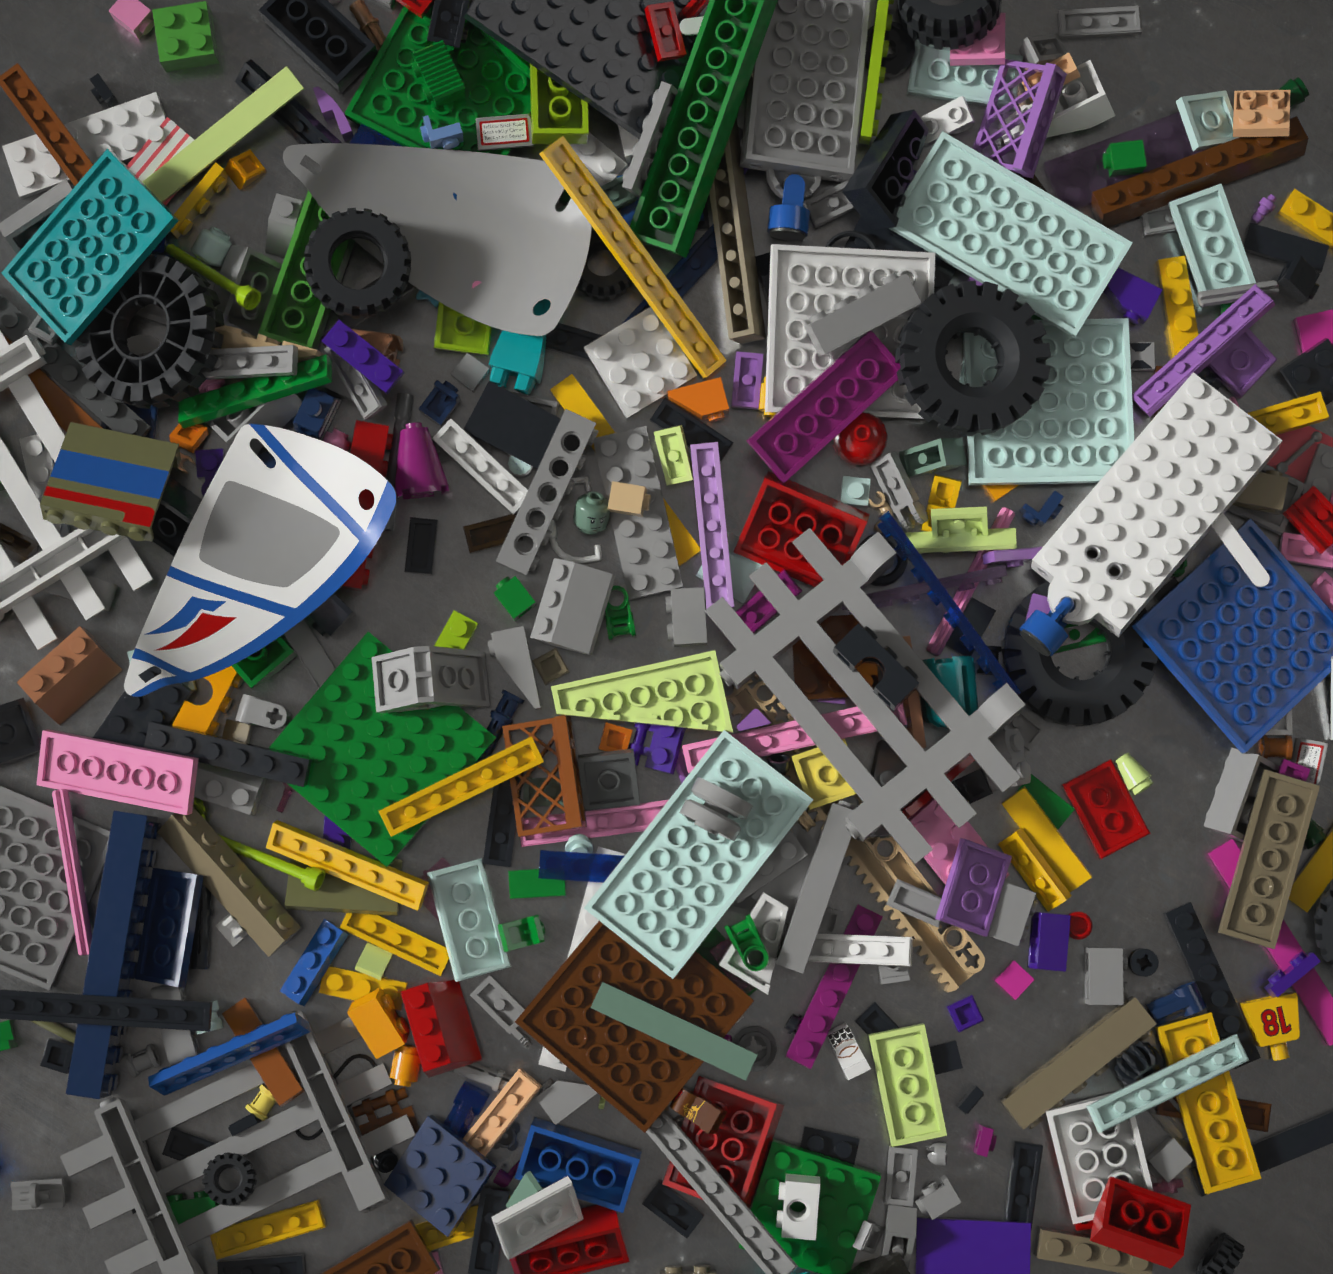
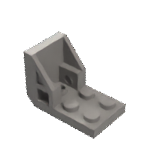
[372,646,490,713]

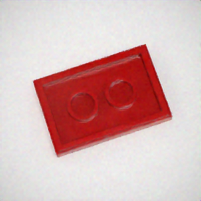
[1061,759,1151,859]

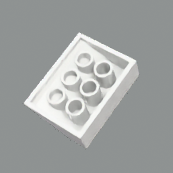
[1046,1093,1154,1224]

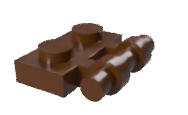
[352,1087,421,1136]

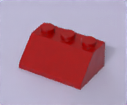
[401,980,483,1078]
[1090,1177,1191,1269]

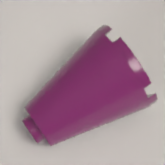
[394,422,449,499]

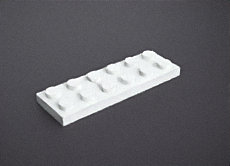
[2,92,173,199]

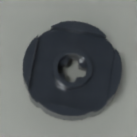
[864,21,915,78]

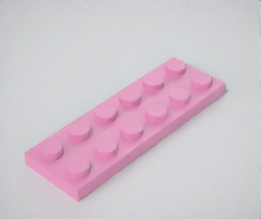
[37,729,199,815]

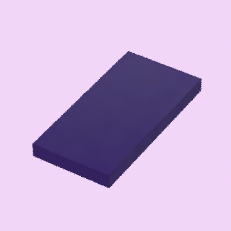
[916,1217,1031,1274]

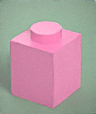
[109,0,154,39]

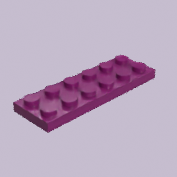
[746,330,901,483]

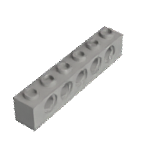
[496,409,598,575]

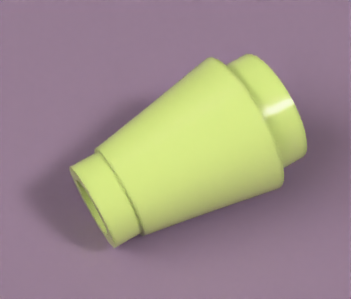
[1115,752,1154,796]

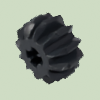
[1114,1041,1164,1086]

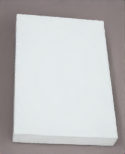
[491,1176,584,1260]

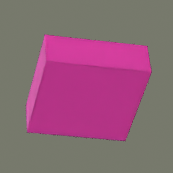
[994,960,1035,1000]

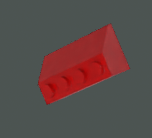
[510,1205,630,1274]

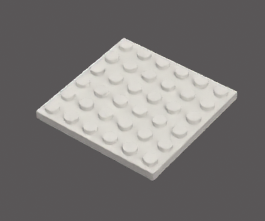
[765,244,935,419]

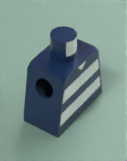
[293,387,343,441]

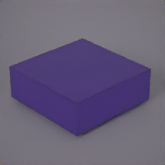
[946,995,984,1032]

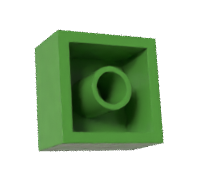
[152,1,220,72]

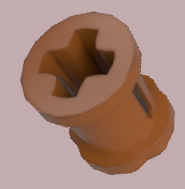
[1259,735,1293,760]

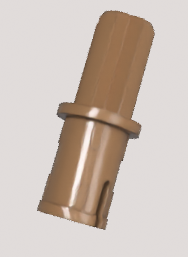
[349,0,386,52]

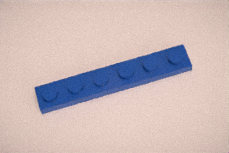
[148,1013,311,1096]

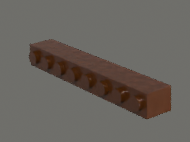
[1091,116,1309,228]

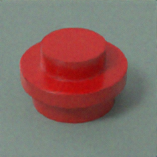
[1069,912,1093,940]

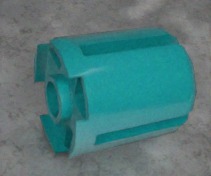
[921,656,978,727]

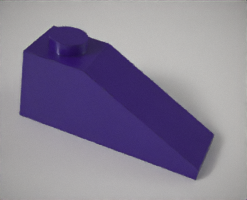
[1103,267,1163,324]

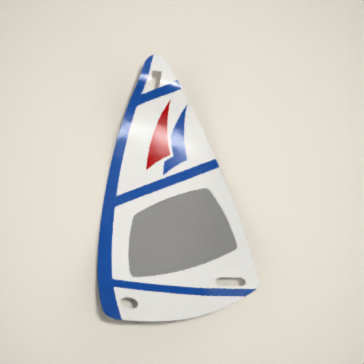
[124,424,397,697]

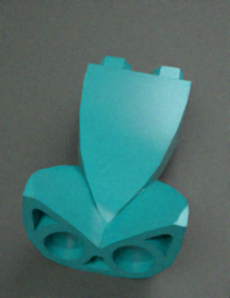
[489,299,551,395]

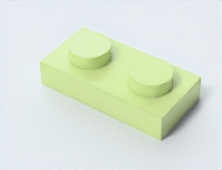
[654,425,693,486]

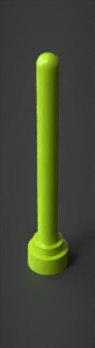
[166,244,261,310]
[218,834,325,892]

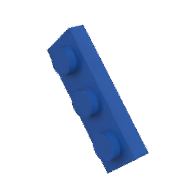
[280,919,349,1007]

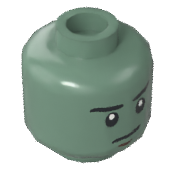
[573,491,610,534]

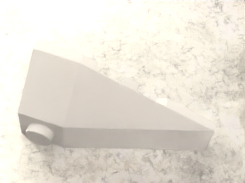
[998,60,1115,145]

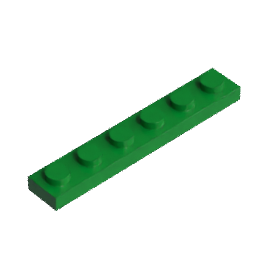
[178,354,332,428]

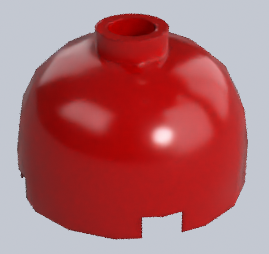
[833,412,888,466]

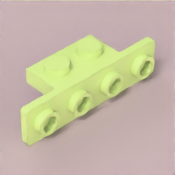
[904,507,1017,554]

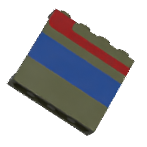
[40,422,181,542]

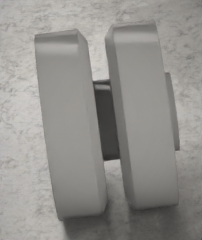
[679,777,753,842]

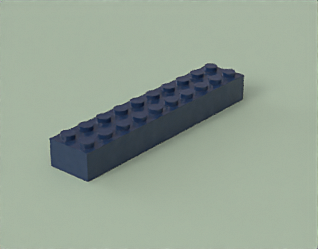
[66,811,161,1099]

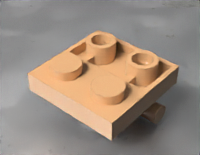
[1233,90,1290,137]

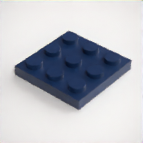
[383,1115,497,1237]

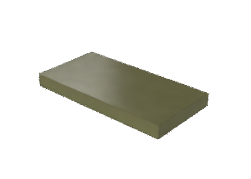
[285,858,403,916]

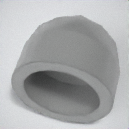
[927,1142,947,1166]

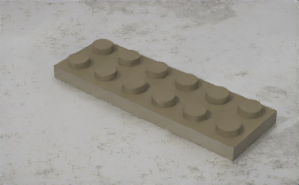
[1218,770,1320,949]

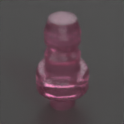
[1152,1178,1184,1194]

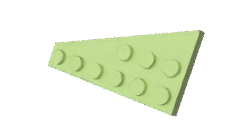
[551,650,733,733]

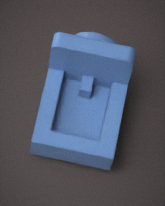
[420,115,463,150]

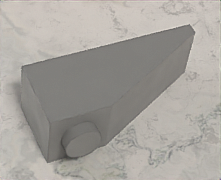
[487,626,542,711]

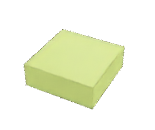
[355,943,393,981]

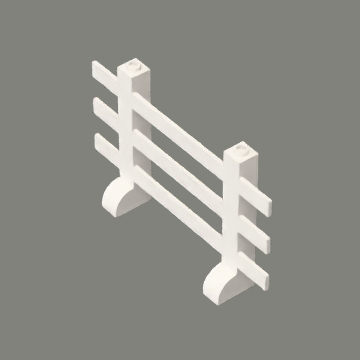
[0,330,154,650]

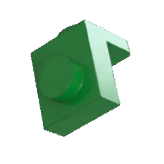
[497,915,545,952]

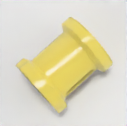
[245,1084,276,1121]

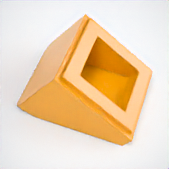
[225,149,267,190]

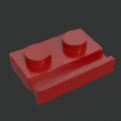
[1282,486,1333,554]

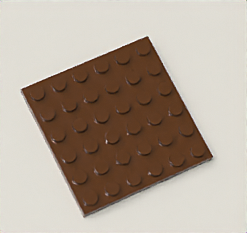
[515,921,754,1133]

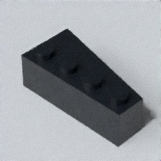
[842,109,929,231]

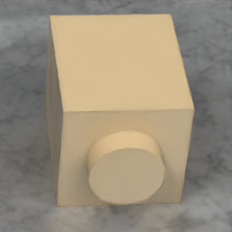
[607,481,651,517]

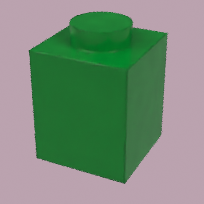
[1103,139,1147,178]
[494,576,537,622]

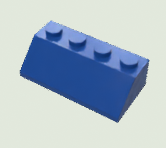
[515,1117,642,1213]

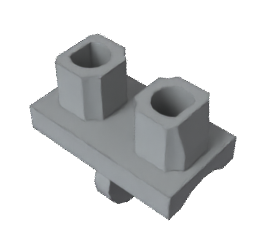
[11,1178,65,1211]

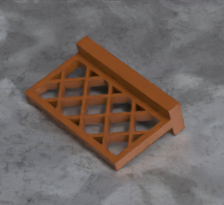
[502,715,587,837]

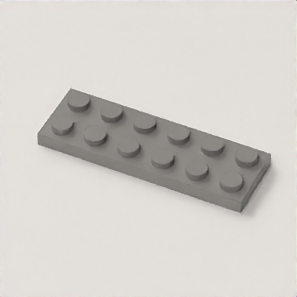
[593,426,684,600]

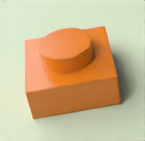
[169,424,209,453]
[598,722,633,751]

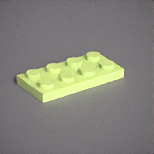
[868,1023,947,1147]

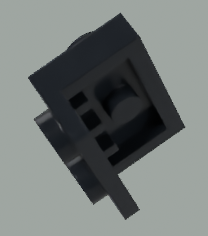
[427,0,473,48]

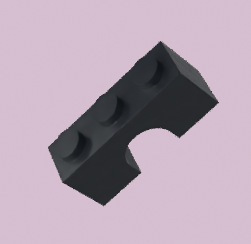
[833,623,919,712]

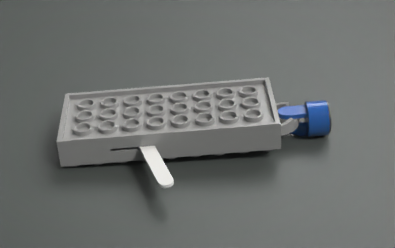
[679,0,871,241]

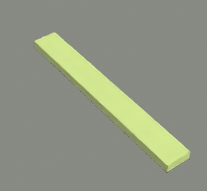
[143,66,305,203]

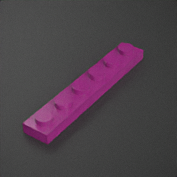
[785,904,883,1069]

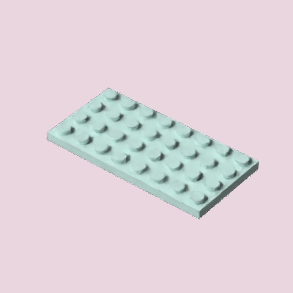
[889,131,1133,338]
[584,730,813,979]

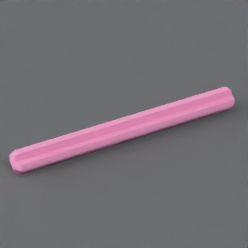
[927,507,1015,656]
[52,789,92,956]

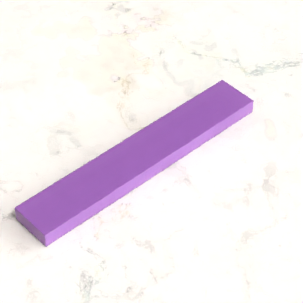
[1132,284,1275,417]

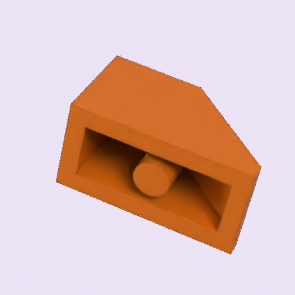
[667,377,729,422]

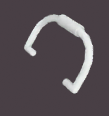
[543,476,602,564]

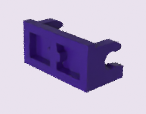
[1027,912,1071,972]

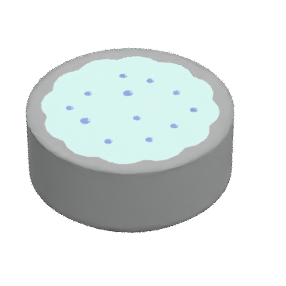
[506,454,534,478]

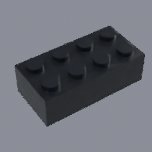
[259,0,378,93]

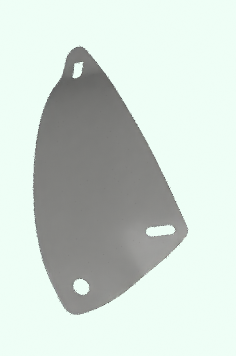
[283,143,592,336]

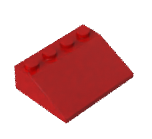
[733,471,870,587]
[662,1076,784,1209]

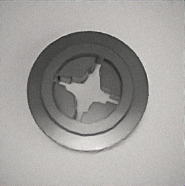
[733,1026,777,1072]

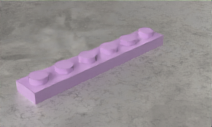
[690,442,734,609]

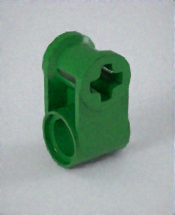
[605,585,636,640]
[724,914,769,971]

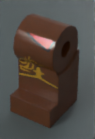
[669,1087,728,1134]

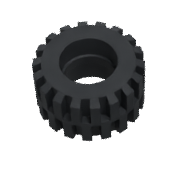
[578,230,634,300]

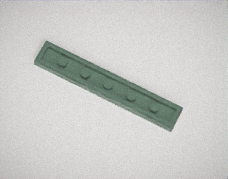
[591,982,758,1081]

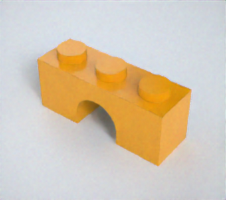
[172,666,243,736]

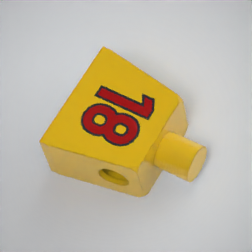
[1239,992,1300,1061]

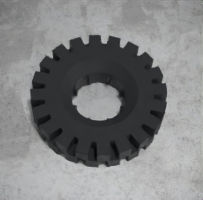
[75,254,224,409]
[895,280,1051,436]
[1002,581,1158,727]

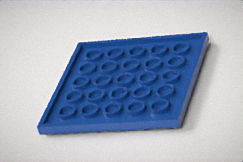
[1132,518,1333,753]

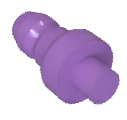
[1251,194,1277,224]

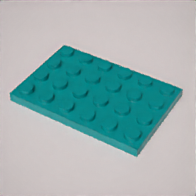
[1,149,179,345]

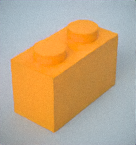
[347,987,410,1059]

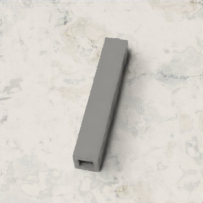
[775,800,855,974]

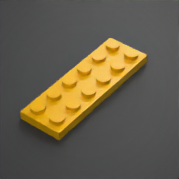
[1156,1012,1262,1194]

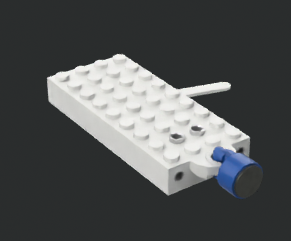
[1020,372,1283,656]

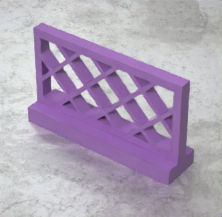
[973,59,1067,178]

